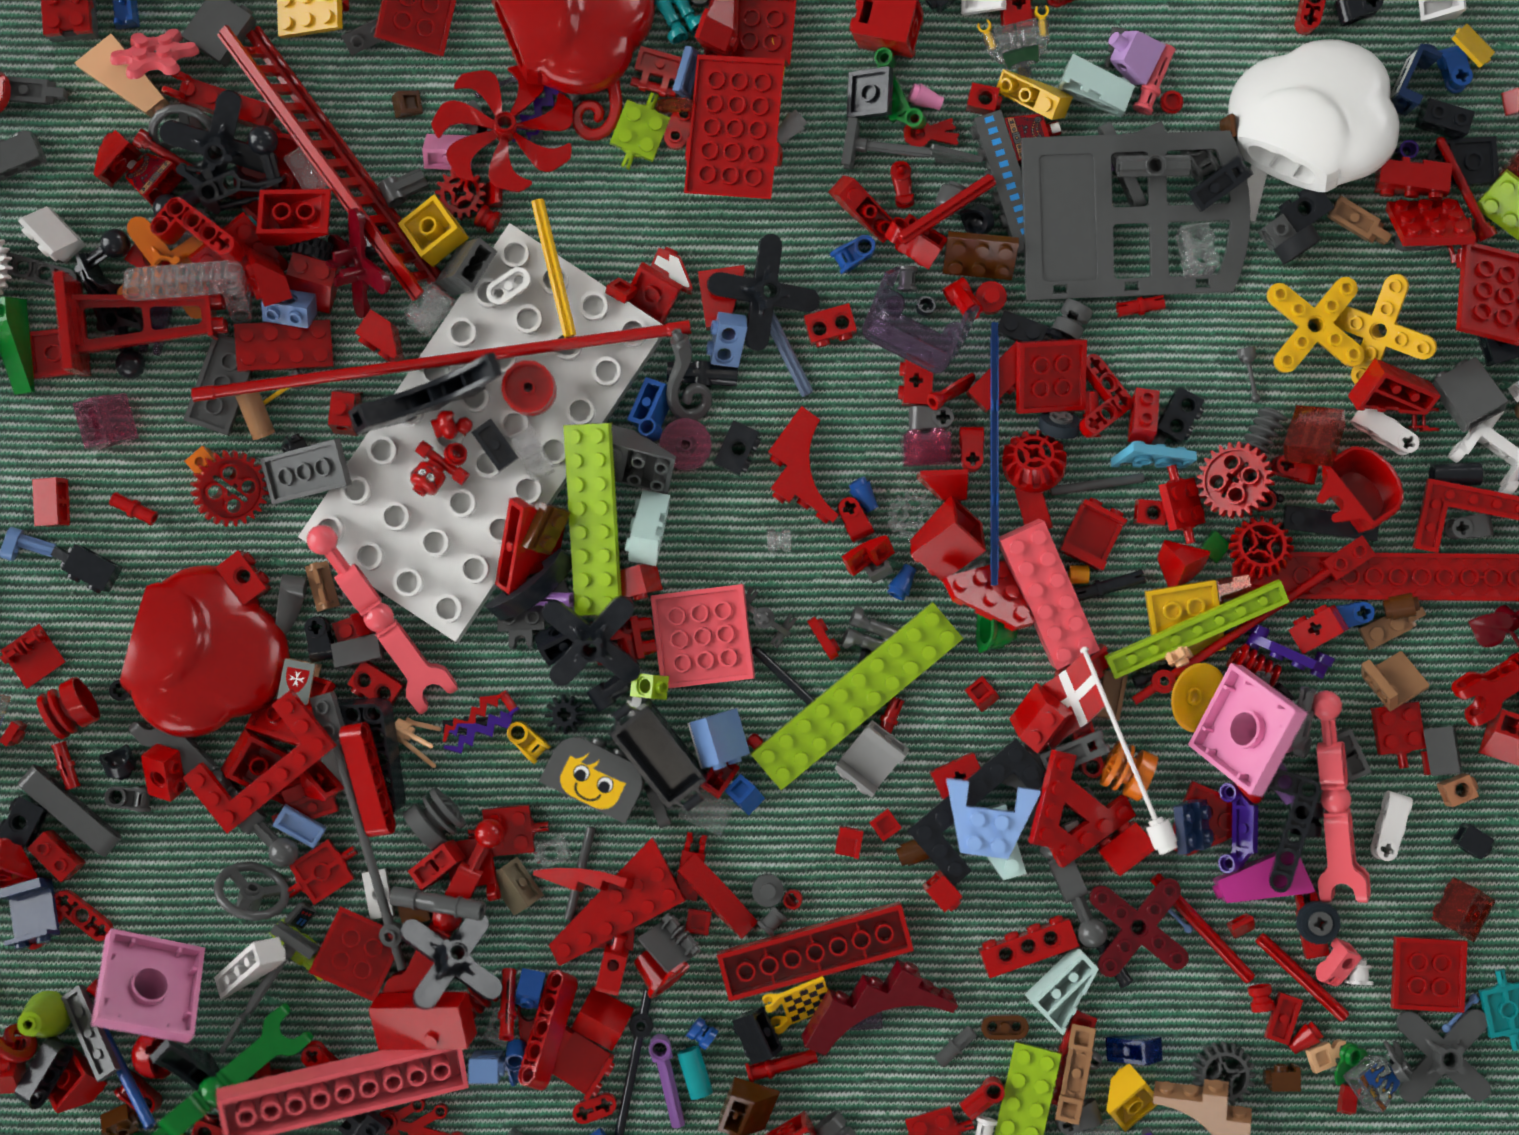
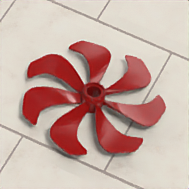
[431,65,573,193]

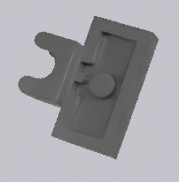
[497,606,545,650]

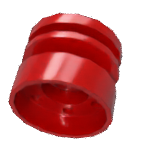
[36,677,100,739]

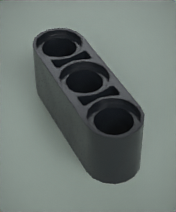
[15,1036,74,1109]

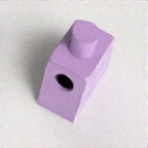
[1108,31,1166,85]

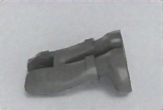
[841,606,900,651]

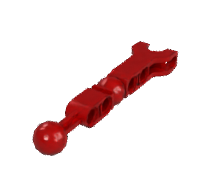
[1451,653,1519,726]
[382,819,505,993]

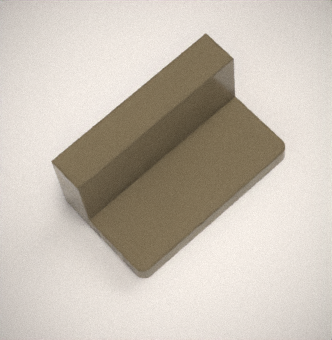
[495,857,544,915]

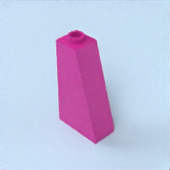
[1212,851,1315,903]

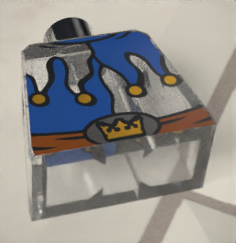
[1343,1053,1400,1113]

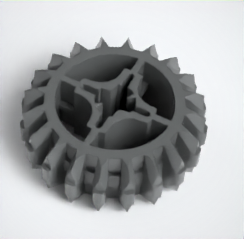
[1191,1041,1256,1106]

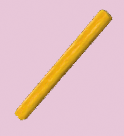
[531,198,576,338]

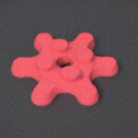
[110,29,200,79]

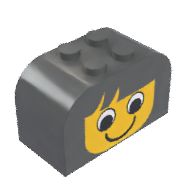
[539,736,645,824]

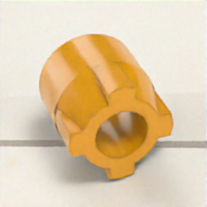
[1068,565,1090,584]

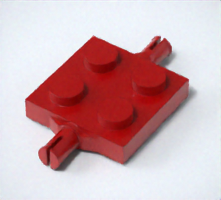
[1158,464,1206,544]
[1371,701,1426,769]
[468,804,549,857]
[288,839,358,905]
[905,1105,974,1135]

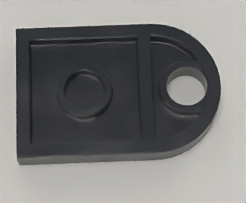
[1426,136,1499,187]

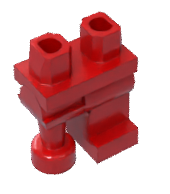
[590,616,657,666]

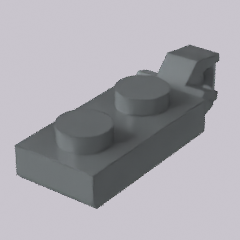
[7,76,69,105]

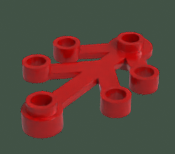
[380,1099,464,1135]

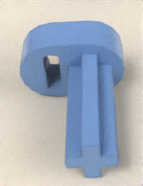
[0,526,56,561]

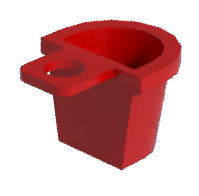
[634,950,690,999]

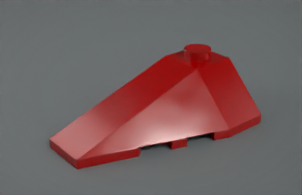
[694,0,739,56]

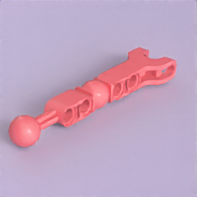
[307,525,458,714]
[1312,690,1371,903]

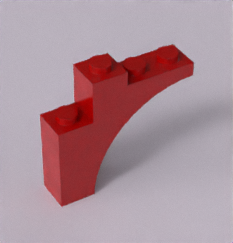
[768,406,839,524]

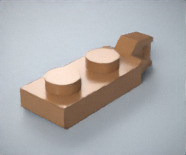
[1326,195,1392,245]
[1358,606,1426,650]

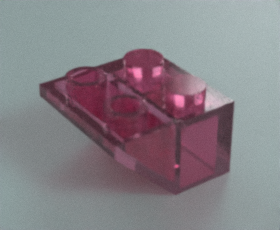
[72,393,139,451]
[900,428,951,467]

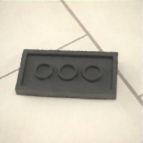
[183,334,253,436]
[260,438,352,505]

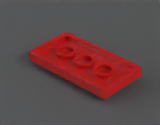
[234,319,333,372]

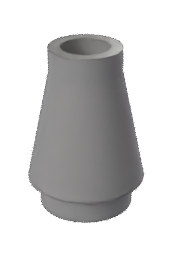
[777,110,807,144]

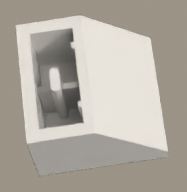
[18,206,86,264]

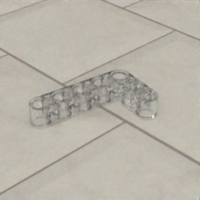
[122,260,252,324]

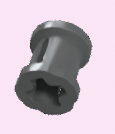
[897,266,918,292]
[757,906,788,937]

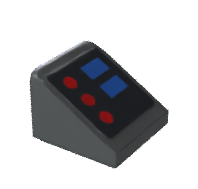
[284,901,317,929]

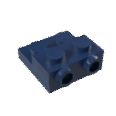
[1173,799,1214,855]

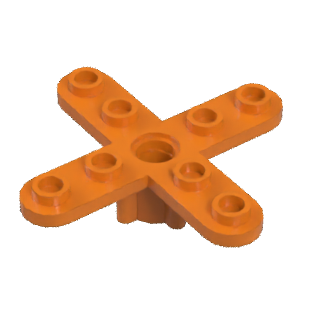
[117,217,203,319]

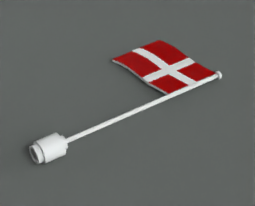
[1042,647,1178,854]

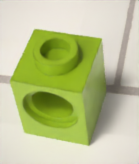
[630,673,669,700]

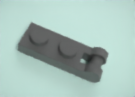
[1040,729,1111,770]

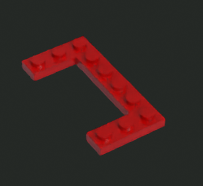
[1412,478,1519,553]
[183,689,337,834]

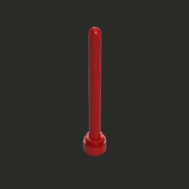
[132,128,237,200]
[1436,137,1497,242]

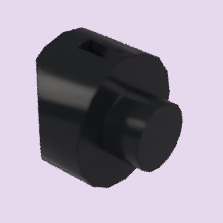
[960,204,994,234]
[99,744,136,780]

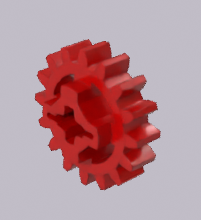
[435,169,487,220]

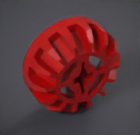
[1002,430,1067,493]

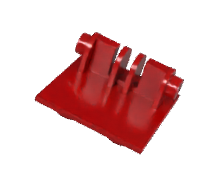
[0,624,66,689]

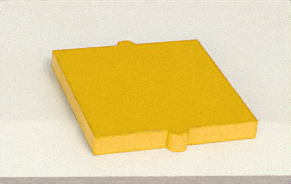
[1451,24,1495,68]

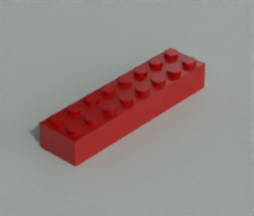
[717,901,914,1002]

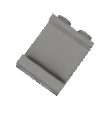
[834,720,909,797]

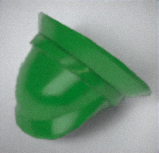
[976,614,1018,653]

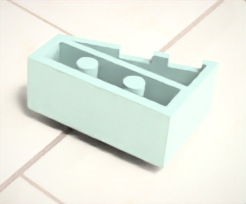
[1024,947,1099,1035]

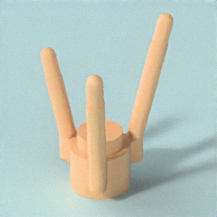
[395,717,442,768]

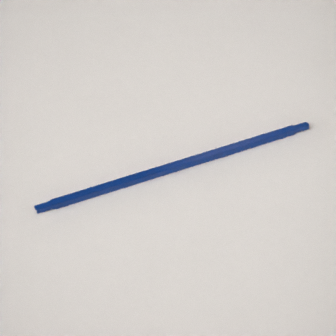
[990,322,999,585]

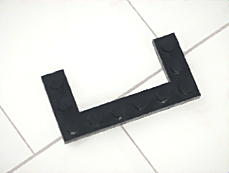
[907,738,1046,886]

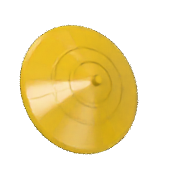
[1171,663,1224,733]

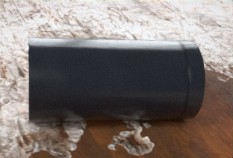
[1429,462,1483,486]

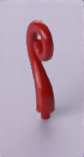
[572,80,622,141]
[0,1023,38,1063]

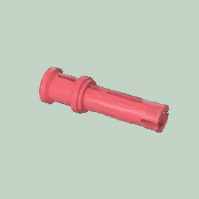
[1133,44,1176,115]

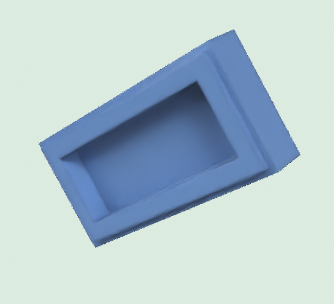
[672,46,702,100]
[272,804,327,849]

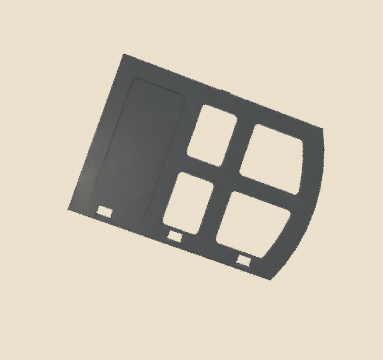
[1021,130,1250,300]

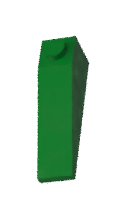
[0,296,35,395]

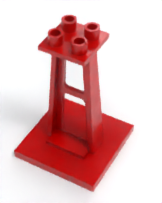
[53,271,228,377]

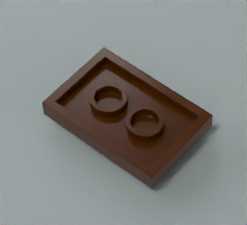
[942,231,1019,280]

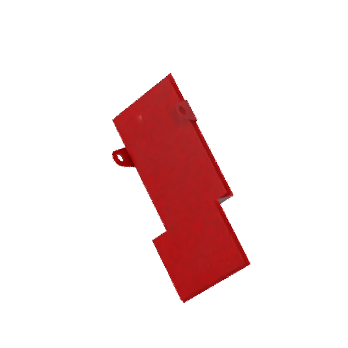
[684,0,796,199]

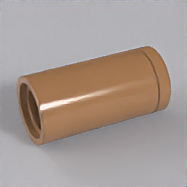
[235,392,275,440]

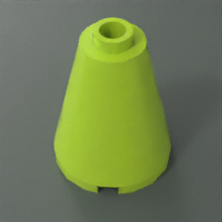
[17,990,71,1039]

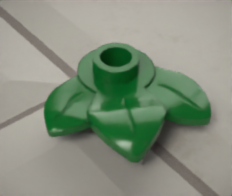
[1335,1042,1368,1086]

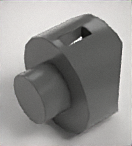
[752,873,784,907]

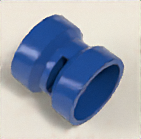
[686,1017,719,1050]

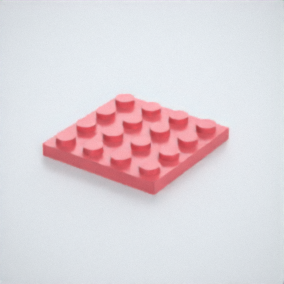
[650,584,755,688]

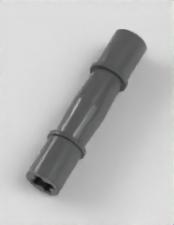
[389,886,486,921]

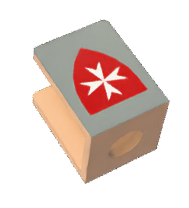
[277,658,322,705]

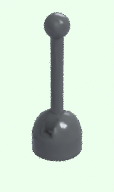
[1236,346,1260,403]

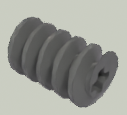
[1241,407,1288,455]

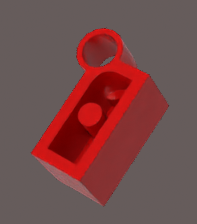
[885,213,947,270]

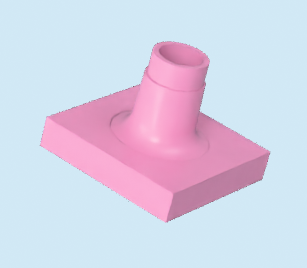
[1188,663,1308,797]
[91,928,205,1044]

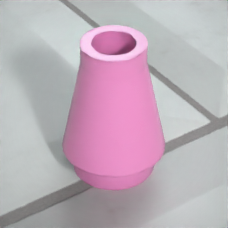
[908,83,944,110]

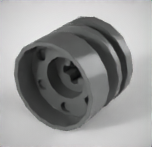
[403,787,466,851]

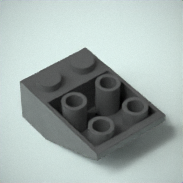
[612,425,676,494]

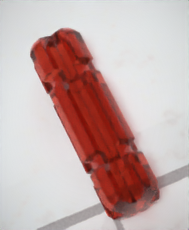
[656,97,694,113]

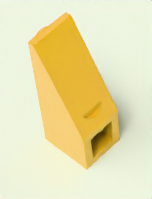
[996,69,1073,120]

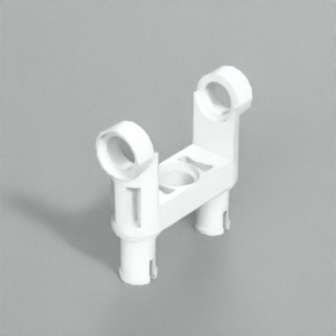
[1448,411,1519,495]

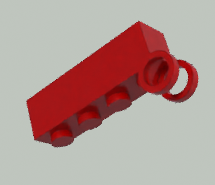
[161,71,276,128]

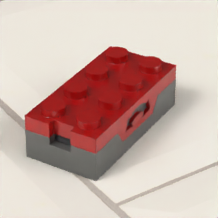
[41,0,99,42]

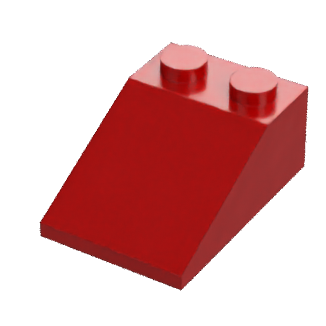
[256,189,332,246]
[221,728,299,805]

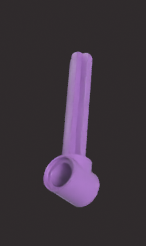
[649,1034,685,1128]

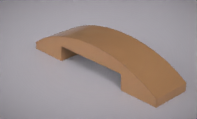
[1055,1024,1096,1125]

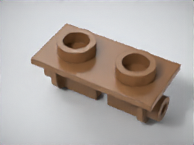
[305,560,340,612]

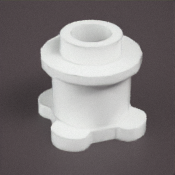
[1344,960,1374,985]

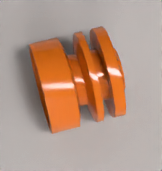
[1099,740,1158,801]

